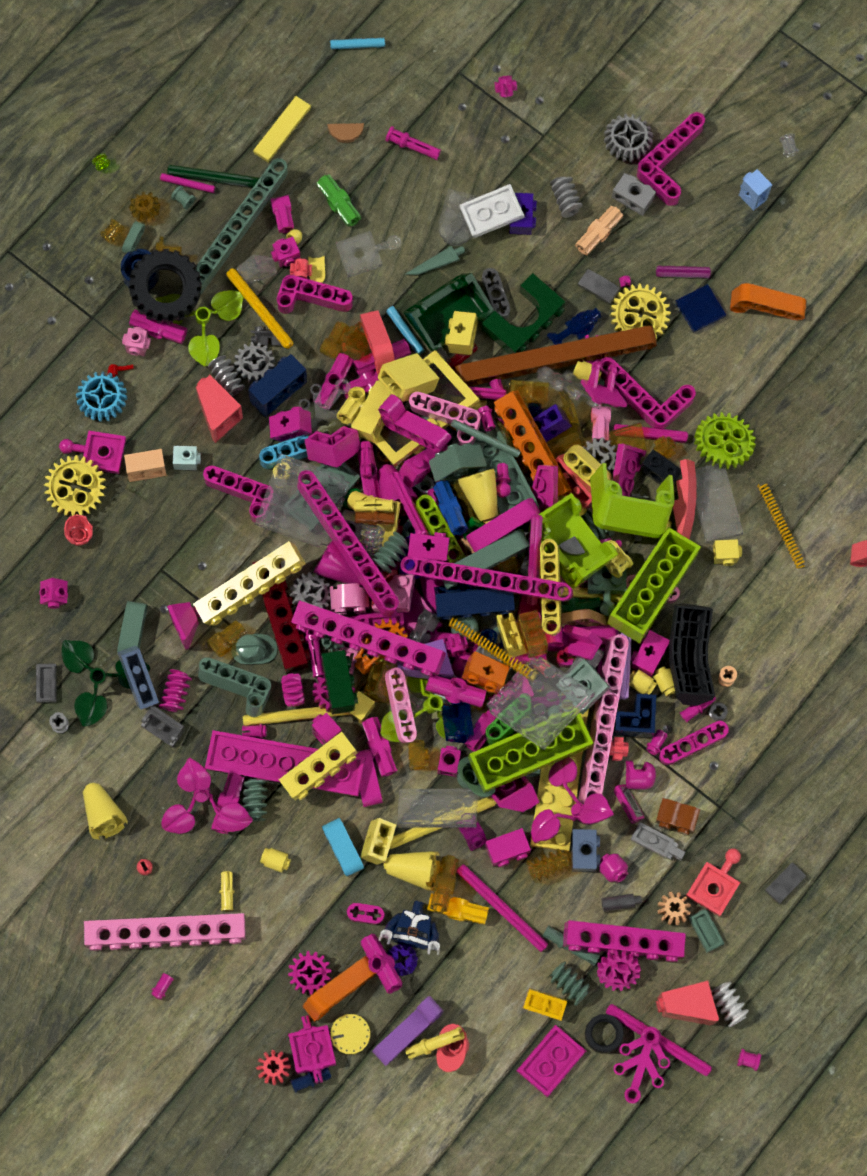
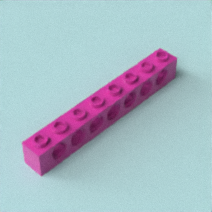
[291,600,446,677]

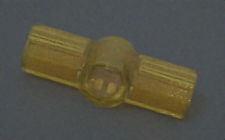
[430,855,459,914]

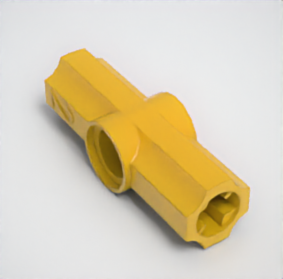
[427,893,489,925]

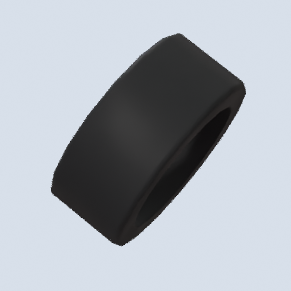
[585,1014,624,1054]

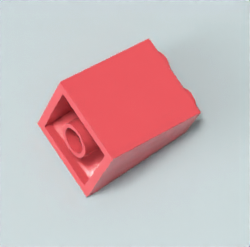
[196,375,243,443]
[656,981,719,1026]

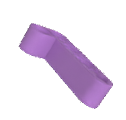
[372,996,443,1066]

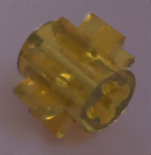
[653,435,677,459]

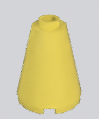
[458,469,498,524]
[83,783,128,840]
[384,851,440,891]

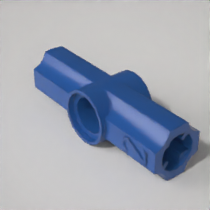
[433,480,468,536]

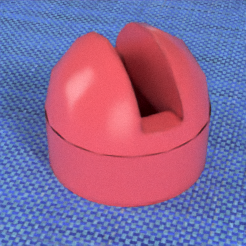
[136,859,153,876]

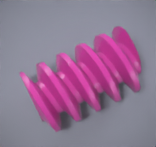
[159,669,192,712]

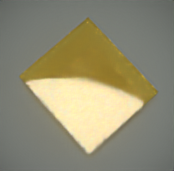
[608,423,647,452]

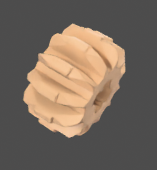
[657,892,691,926]

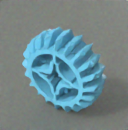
[76,371,127,422]

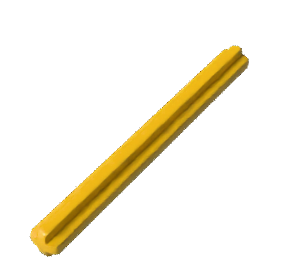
[226,268,294,349]

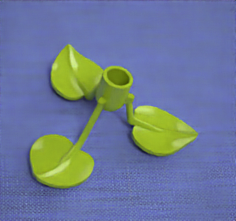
[156,290,244,367]
[380,677,470,742]

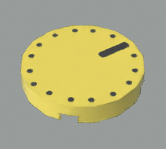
[331,1014,370,1055]

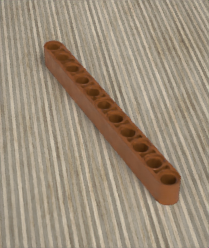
[454,326,657,386]

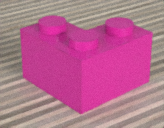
[305,426,361,468]

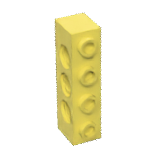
[279,732,358,801]

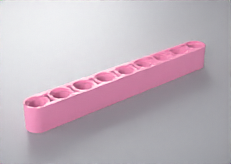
[579,634,629,805]

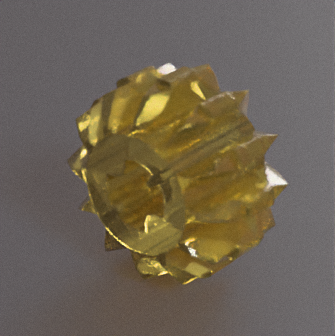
[129,191,161,224]

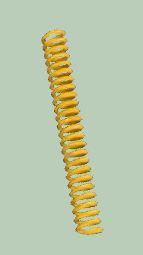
[757,483,805,568]
[449,618,531,679]

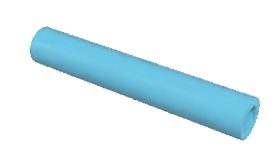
[330,38,385,49]
[386,306,425,355]

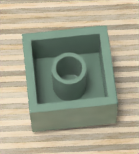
[429,443,487,482]

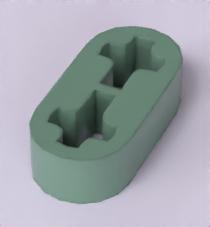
[122,221,145,254]

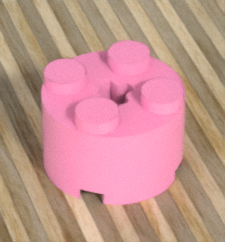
[330,583,369,616]

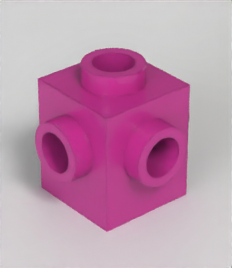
[271,236,300,267]
[39,578,68,609]

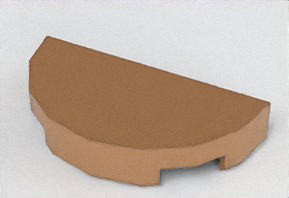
[327,123,364,143]

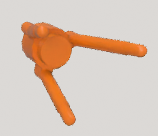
[354,638,390,675]

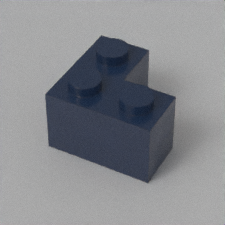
[614,694,656,738]

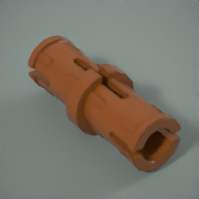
[355,511,395,526]

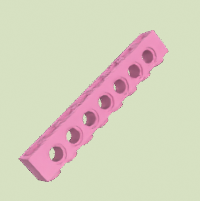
[84,913,246,951]

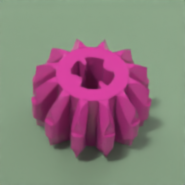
[281,673,305,707]

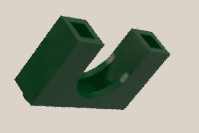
[481,273,566,354]

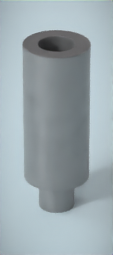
[601,893,642,912]

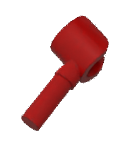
[108,364,134,378]

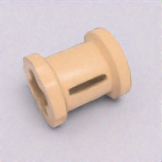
[718,666,737,687]

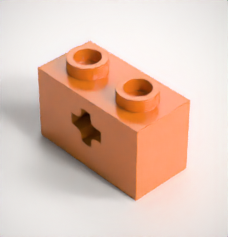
[462,651,510,694]

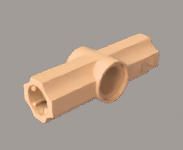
[575,206,623,255]

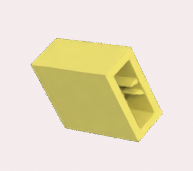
[378,353,439,402]

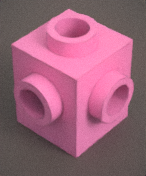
[122,327,151,356]

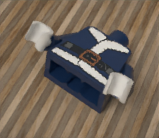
[379,901,440,955]

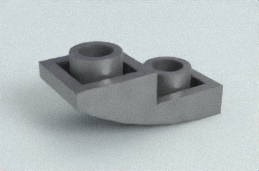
[578,269,621,305]

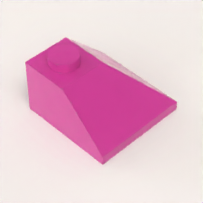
[167,602,200,650]
[491,776,540,812]

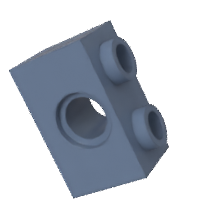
[571,829,600,872]

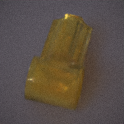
[319,321,351,360]
[207,620,247,658]

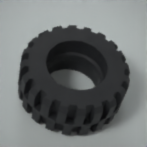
[129,249,202,324]

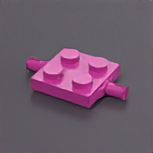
[288,1015,336,1084]

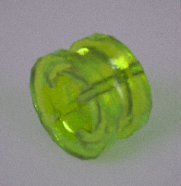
[92,153,111,171]

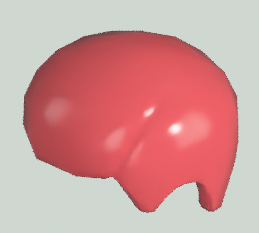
[64,514,93,546]

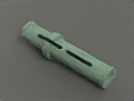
[542,925,600,966]

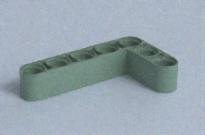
[443,529,530,590]

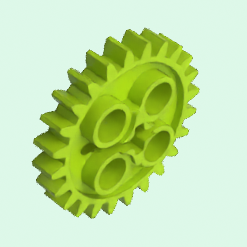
[694,412,756,469]

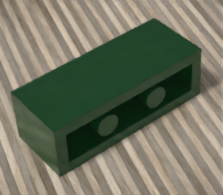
[321,650,358,715]

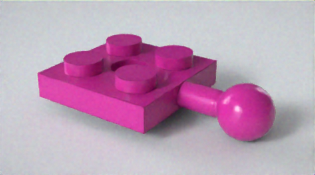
[59,430,126,474]

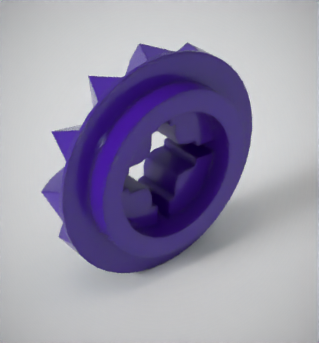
[387,944,418,976]

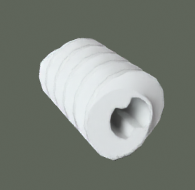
[711,982,749,1028]

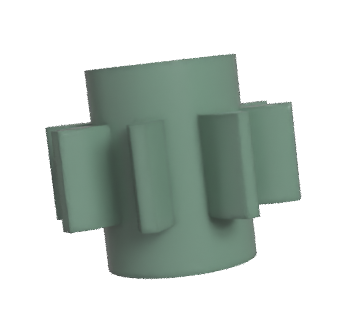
[321,627,345,652]

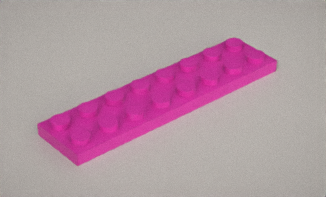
[205,730,366,797]

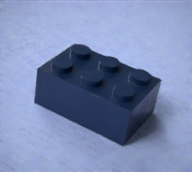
[249,354,307,418]

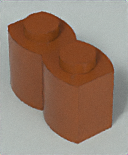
[655,798,700,836]

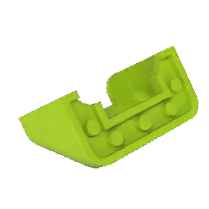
[528,493,618,588]

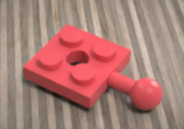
[686,848,741,917]

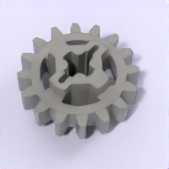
[234,342,275,382]
[582,437,617,474]
[290,572,330,609]

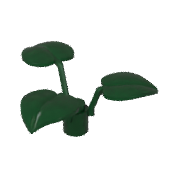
[61,640,150,727]

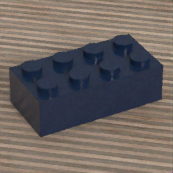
[434,580,515,619]

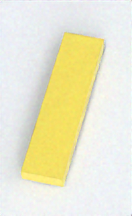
[253,96,311,163]

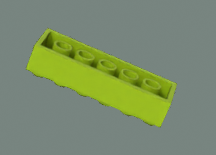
[607,527,701,644]
[468,708,593,793]

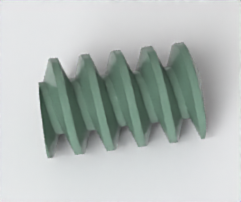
[371,531,409,573]
[243,779,268,821]
[548,961,590,1006]

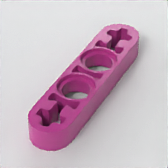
[659,721,729,765]

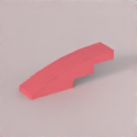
[673,459,696,539]

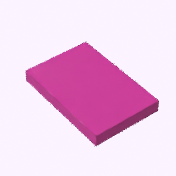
[517,1025,586,1097]

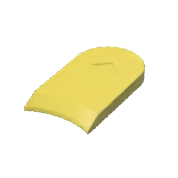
[308,256,325,283]

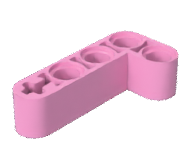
[409,392,481,446]

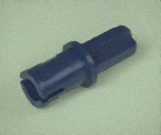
[290,1068,331,1092]

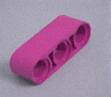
[355,749,383,807]

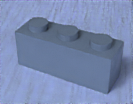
[117,645,159,709]

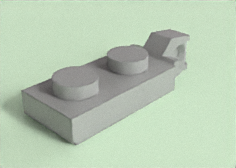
[631,822,685,861]

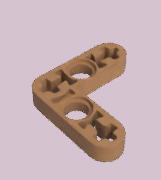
[541,609,609,629]

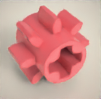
[290,258,312,279]
[609,737,629,761]

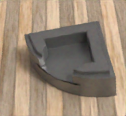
[559,536,585,556]

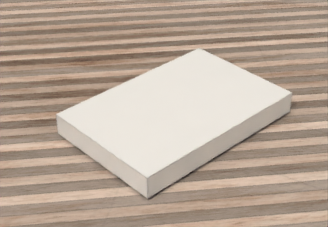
[459,184,525,239]

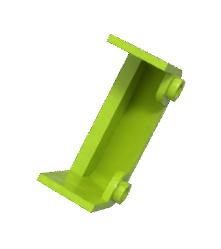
[590,463,675,538]

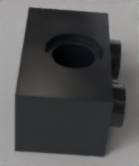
[640,449,682,487]

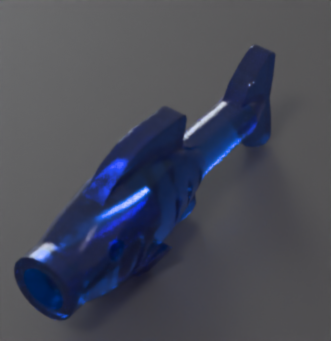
[547,308,602,345]

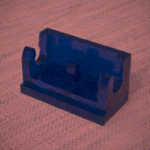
[442,701,474,743]

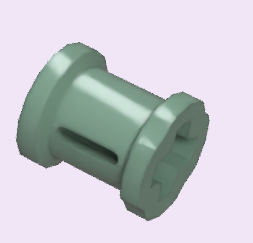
[171,185,196,210]

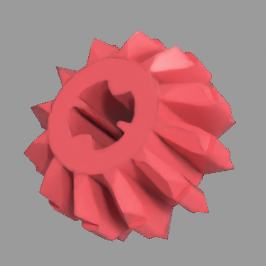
[256,1050,291,1085]

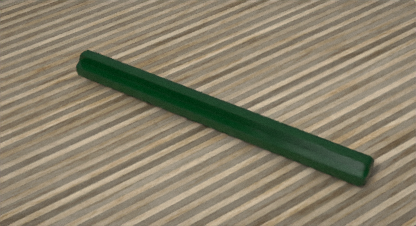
[167,165,273,188]

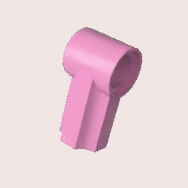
[591,406,611,442]

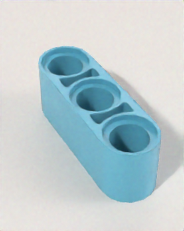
[259,435,308,469]
[322,818,364,877]

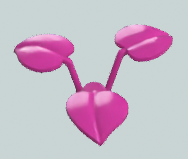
[531,757,614,843]
[161,758,253,834]

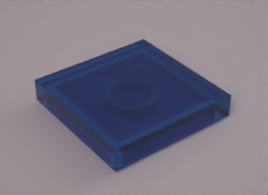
[675,284,726,333]

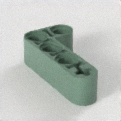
[198,657,271,717]

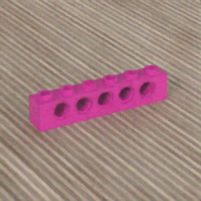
[563,920,686,962]

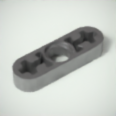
[482,268,510,319]

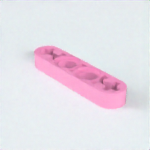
[385,668,417,743]

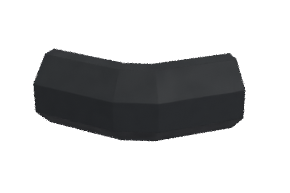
[669,604,715,706]

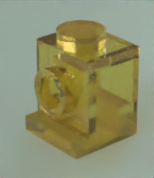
[408,740,429,770]

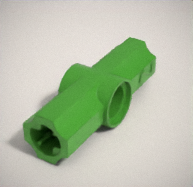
[317,174,361,227]

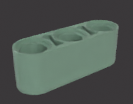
[117,601,147,654]

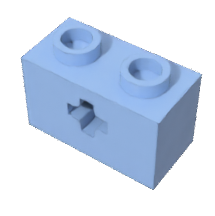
[739,169,772,211]

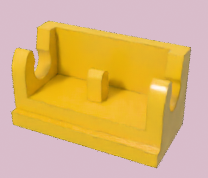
[523,987,567,1021]

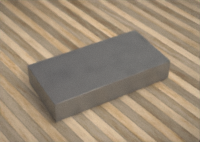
[36,664,57,703]
[765,862,806,904]

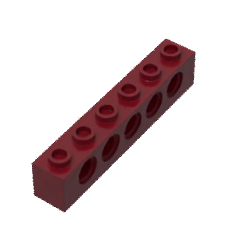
[252,560,310,674]

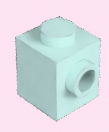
[173,446,201,470]

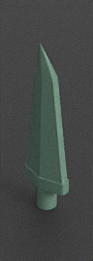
[406,246,465,275]

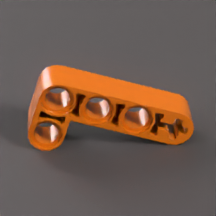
[730,283,807,320]
[302,956,377,1022]

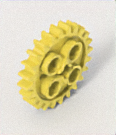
[610,283,671,340]
[44,455,107,516]

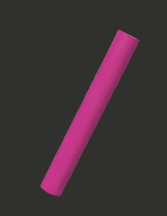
[160,173,215,193]

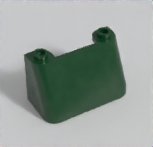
[403,273,494,352]

